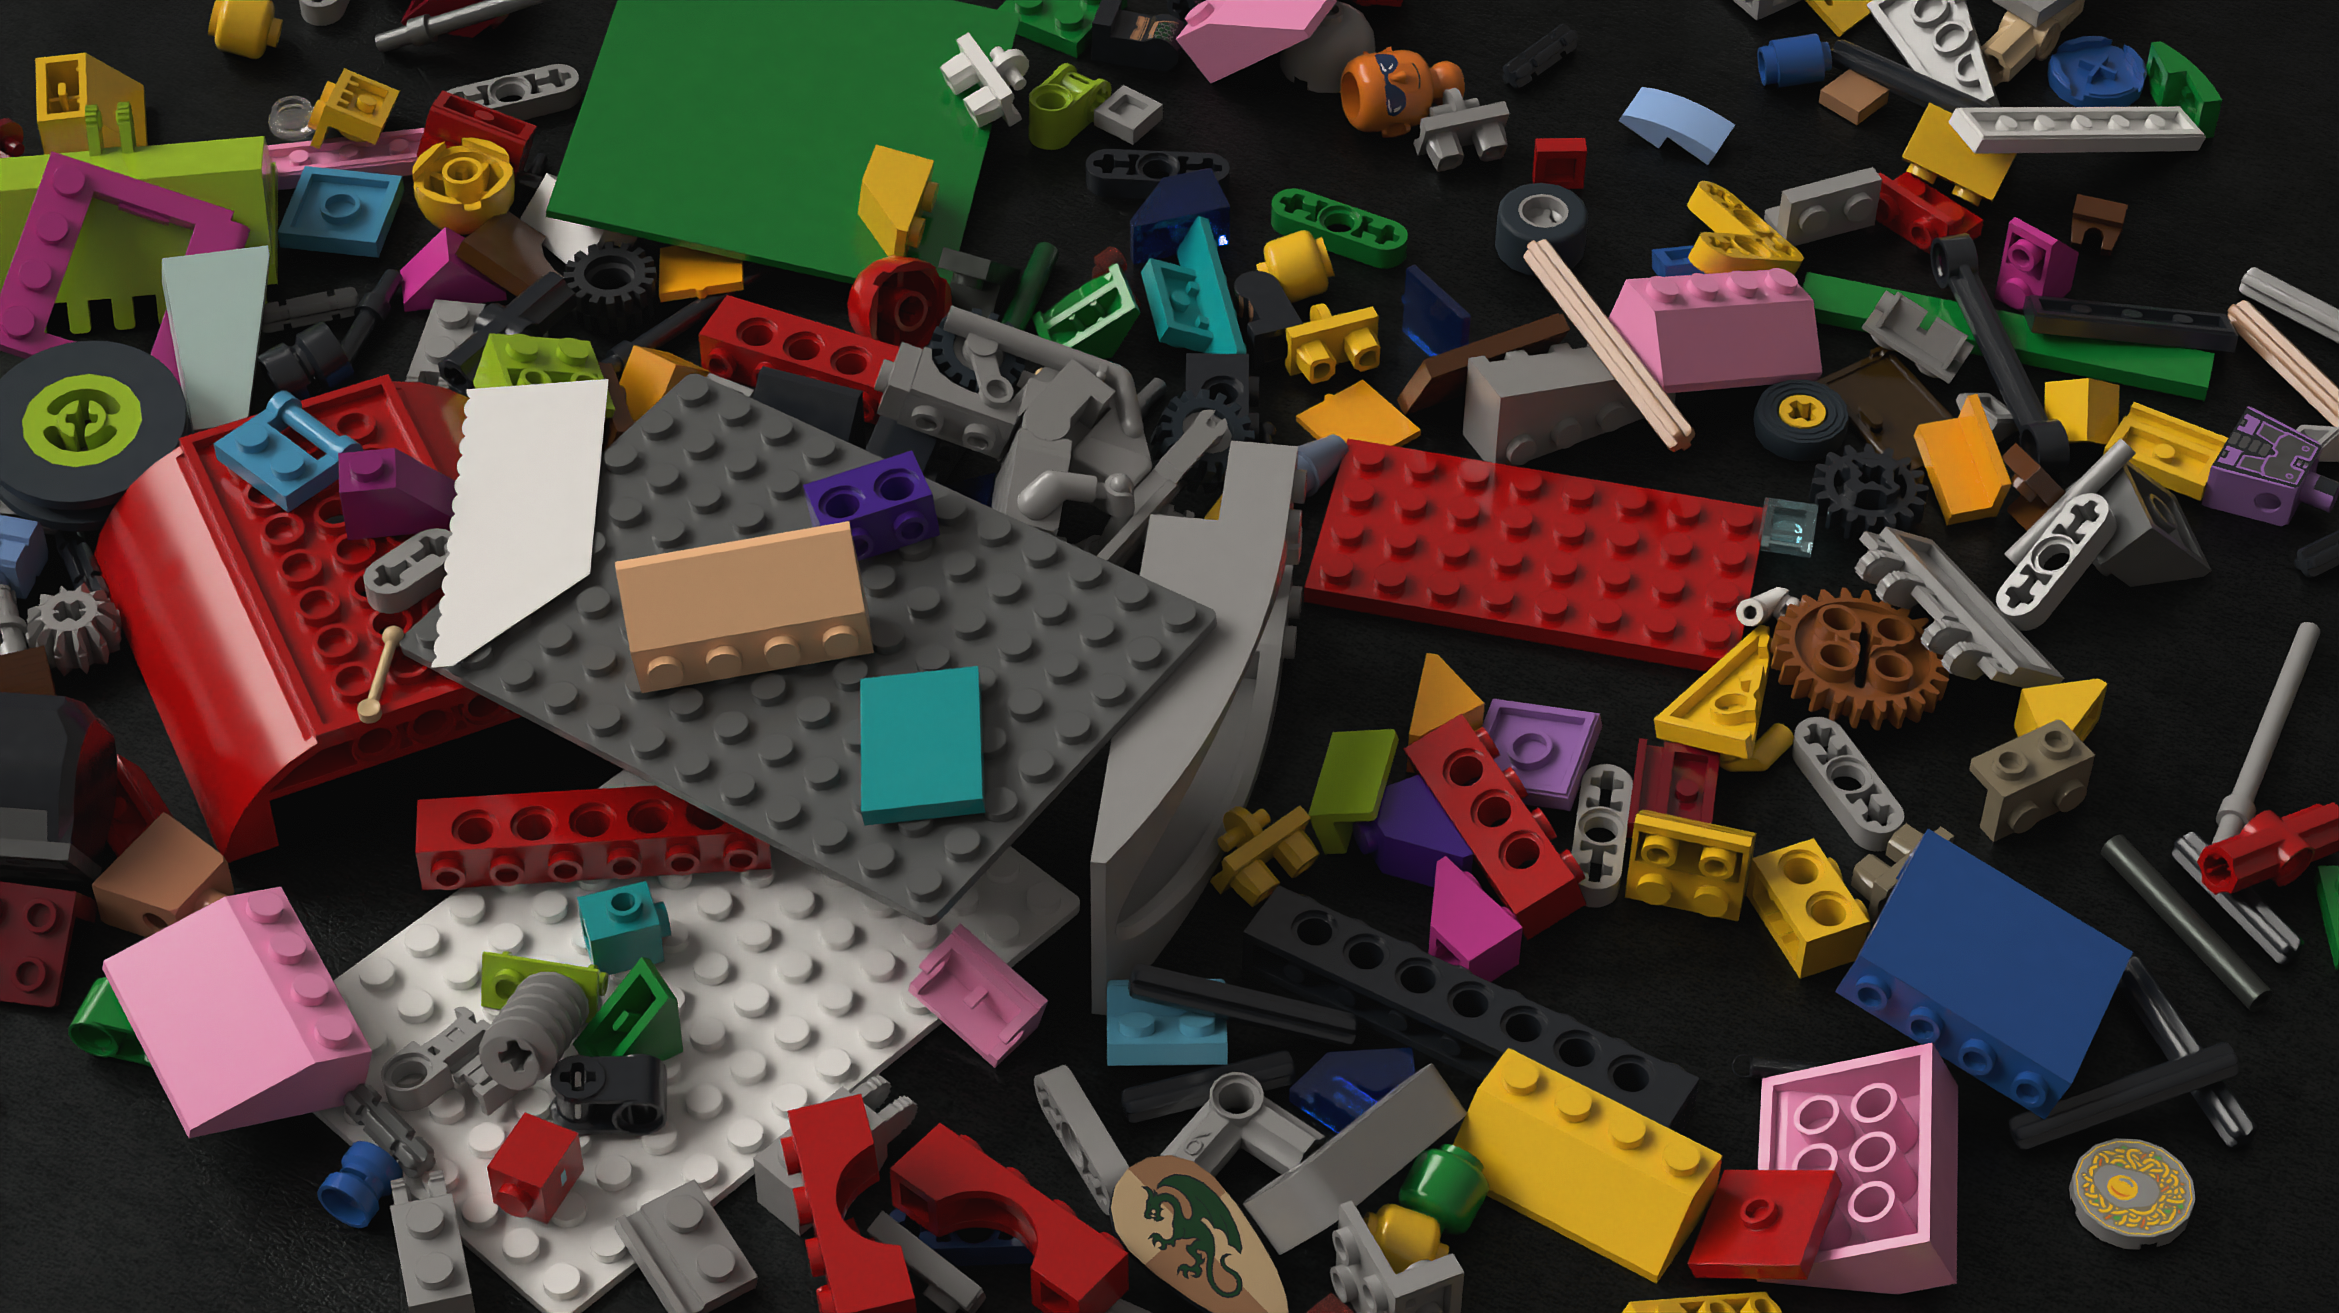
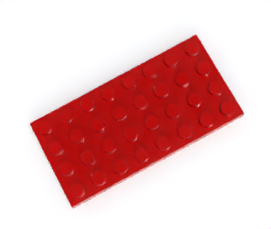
[1304,438,1767,672]

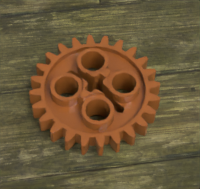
[1769,588,1950,730]

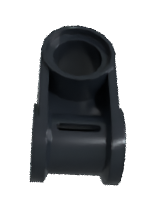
[550,1054,667,1136]

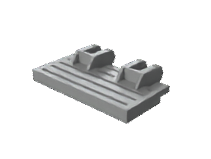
[1854,527,2064,688]

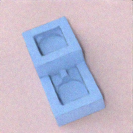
[1619,87,1735,165]

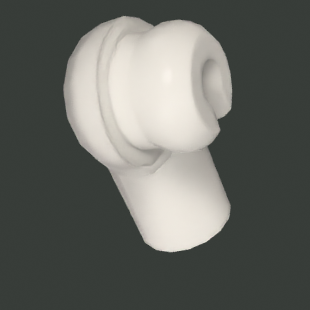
[1736,587,1800,626]

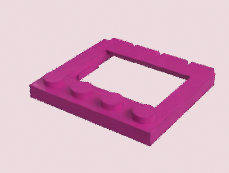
[0,151,250,387]

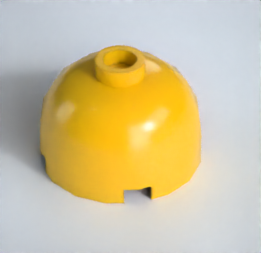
[412,137,515,235]

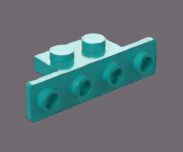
[1141,216,1247,354]

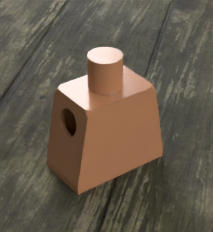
[92,812,235,937]

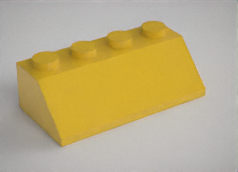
[1453,1048,1722,1284]

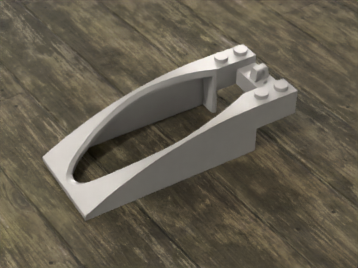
[1090,441,1307,1015]

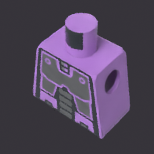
[2201,406,2339,526]

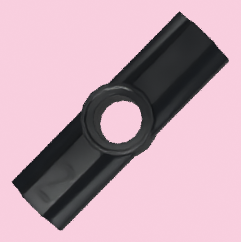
[438,271,577,397]

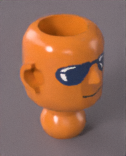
[1340,47,1465,138]

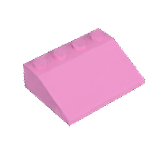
[1176,0,1337,83]
[102,886,372,1138]
[1756,1043,1958,1295]

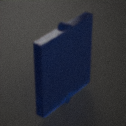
[1401,264,1471,357]

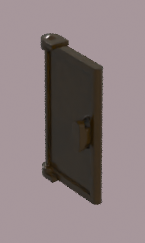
[1816,346,1954,472]

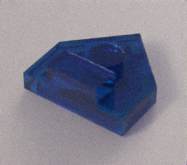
[1289,1047,1415,1134]

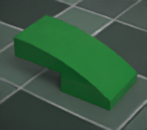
[2145,41,2222,139]

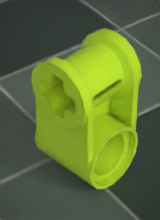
[1029,63,1112,150]

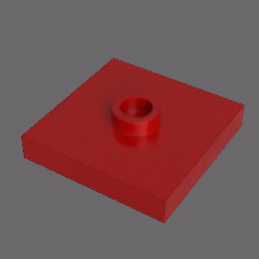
[1687,1170,1843,1280]

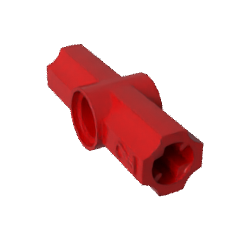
[2197,802,2339,895]

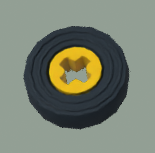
[1753,380,1849,461]

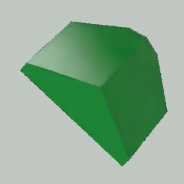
[1032,263,1140,359]

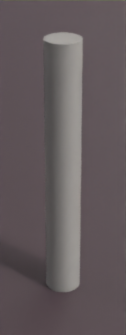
[2004,438,2136,566]

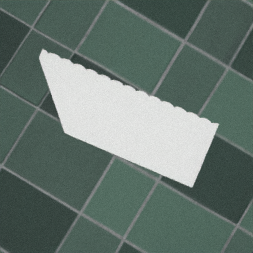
[431,379,609,668]

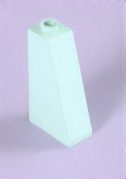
[162,245,270,434]

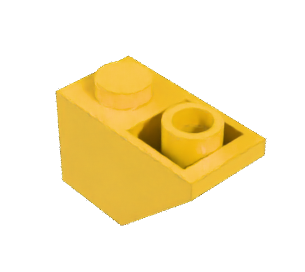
[858,145,939,257]

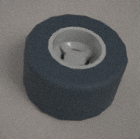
[1495,183,1588,276]

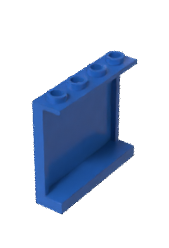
[1835,829,2133,1119]

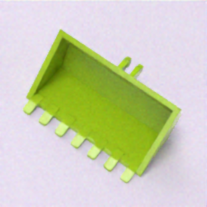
[0,102,278,334]

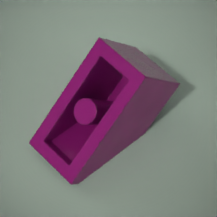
[338,448,457,540]

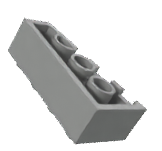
[1463,343,1676,466]

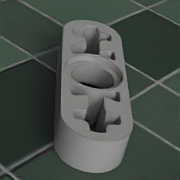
[447,64,581,121]
[1996,493,2117,631]
[1792,717,1904,851]
[1572,764,1633,908]
[1034,1065,1129,1215]

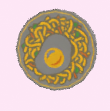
[2069,1138,2196,1250]

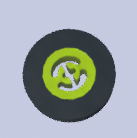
[0,341,193,532]

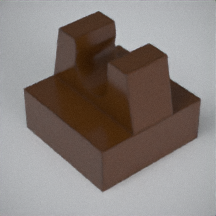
[2071,194,2128,257]

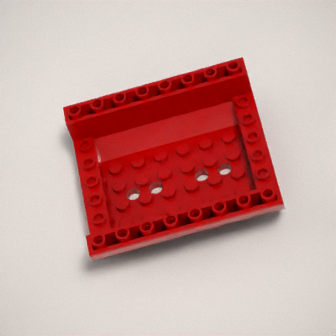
[94,374,522,863]

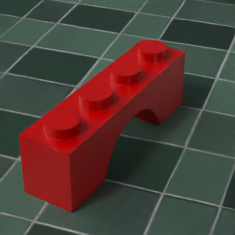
[780,1094,917,1313]
[890,1123,1129,1313]

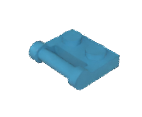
[213,391,363,513]

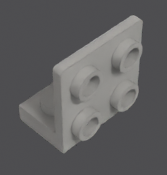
[1330,1201,1464,1313]

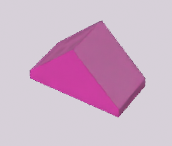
[400,227,507,312]

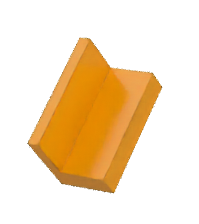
[1914,394,2012,525]

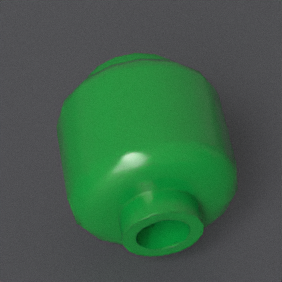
[1398,1144,1489,1236]

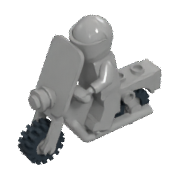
[874,306,1255,568]

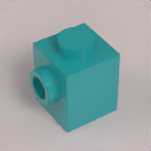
[577,881,671,975]

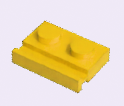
[2103,402,2228,501]

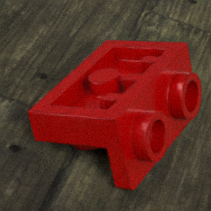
[1876,172,1983,254]

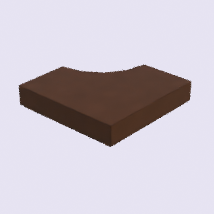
[455,211,564,297]

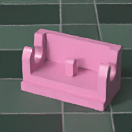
[908,923,1048,1068]

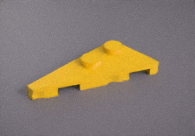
[1654,624,1772,759]

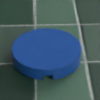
[2047,36,2147,107]

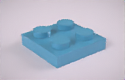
[277,166,405,258]

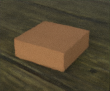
[1819,69,1889,125]

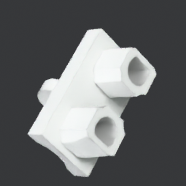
[940,32,1029,128]

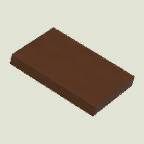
[1397,313,1570,416]

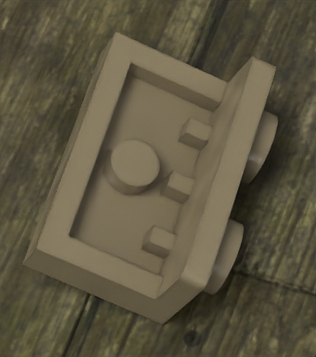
[1969,720,2095,842]

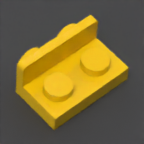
[307,68,400,150]

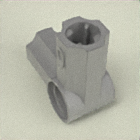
[1160,1072,1325,1177]

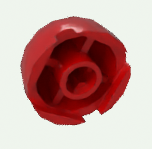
[847,255,952,351]

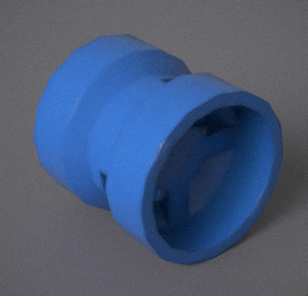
[317,1141,403,1228]

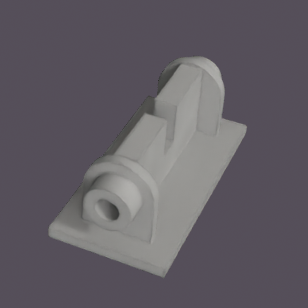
[1862,290,1974,384]

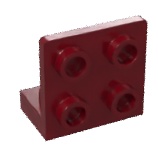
[0,881,98,1009]

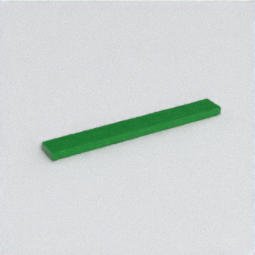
[1803,272,2215,401]

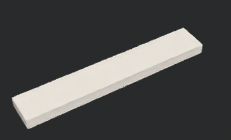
[1949,106,2206,154]

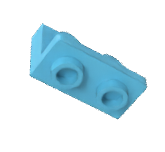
[1107,979,1228,1066]

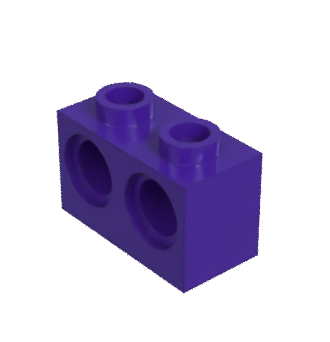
[803,450,940,561]

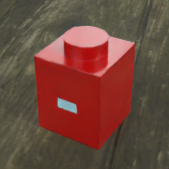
[487,1112,584,1224]

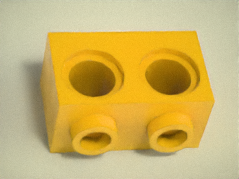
[1746,838,1871,979]

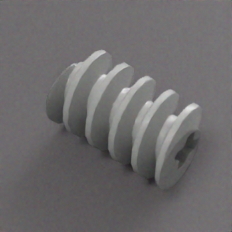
[479,972,589,1091]

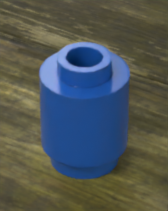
[1757,33,1832,89]

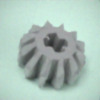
[25,583,122,676]

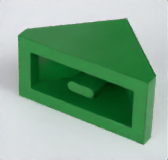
[573,957,683,1062]

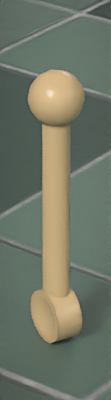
[357,626,404,724]

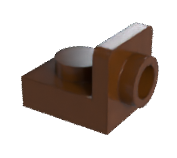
[2001,443,2066,531]

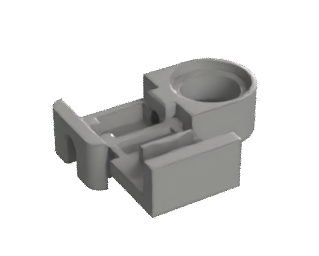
[381,1007,521,1116]

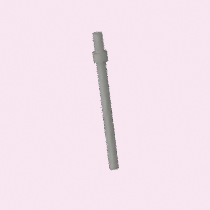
[2211,622,2320,845]

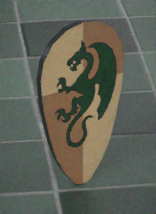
[1109,1155,1289,1313]

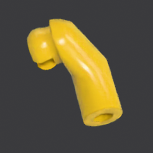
[1719,723,1794,772]

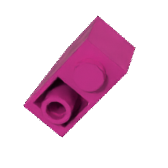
[1994,217,2079,313]
[1428,856,1523,982]

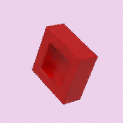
[1532,138,1587,189]

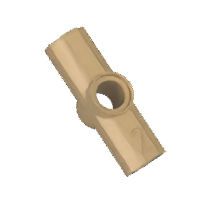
[1981,0,2085,86]

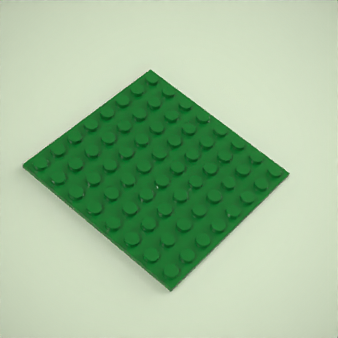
[546,0,1020,286]

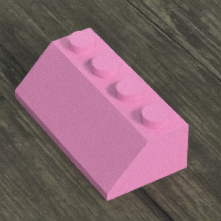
[1609,268,1822,394]

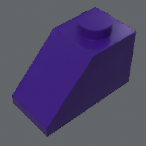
[1352,774,1473,887]

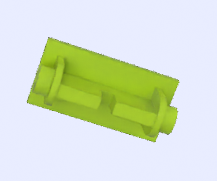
[481,951,609,1023]

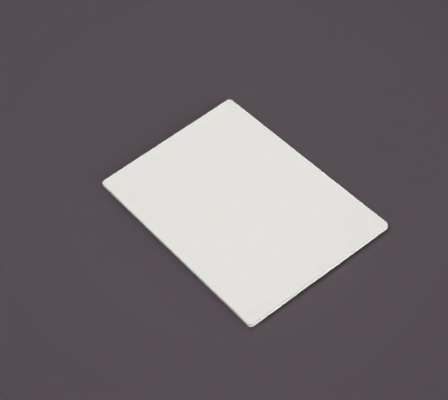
[312,769,1080,1313]

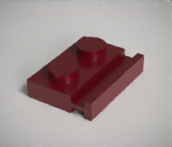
[1626,738,1720,838]

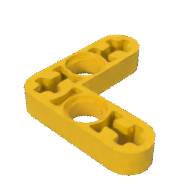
[1687,181,1804,275]

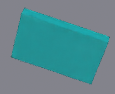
[860,666,985,826]

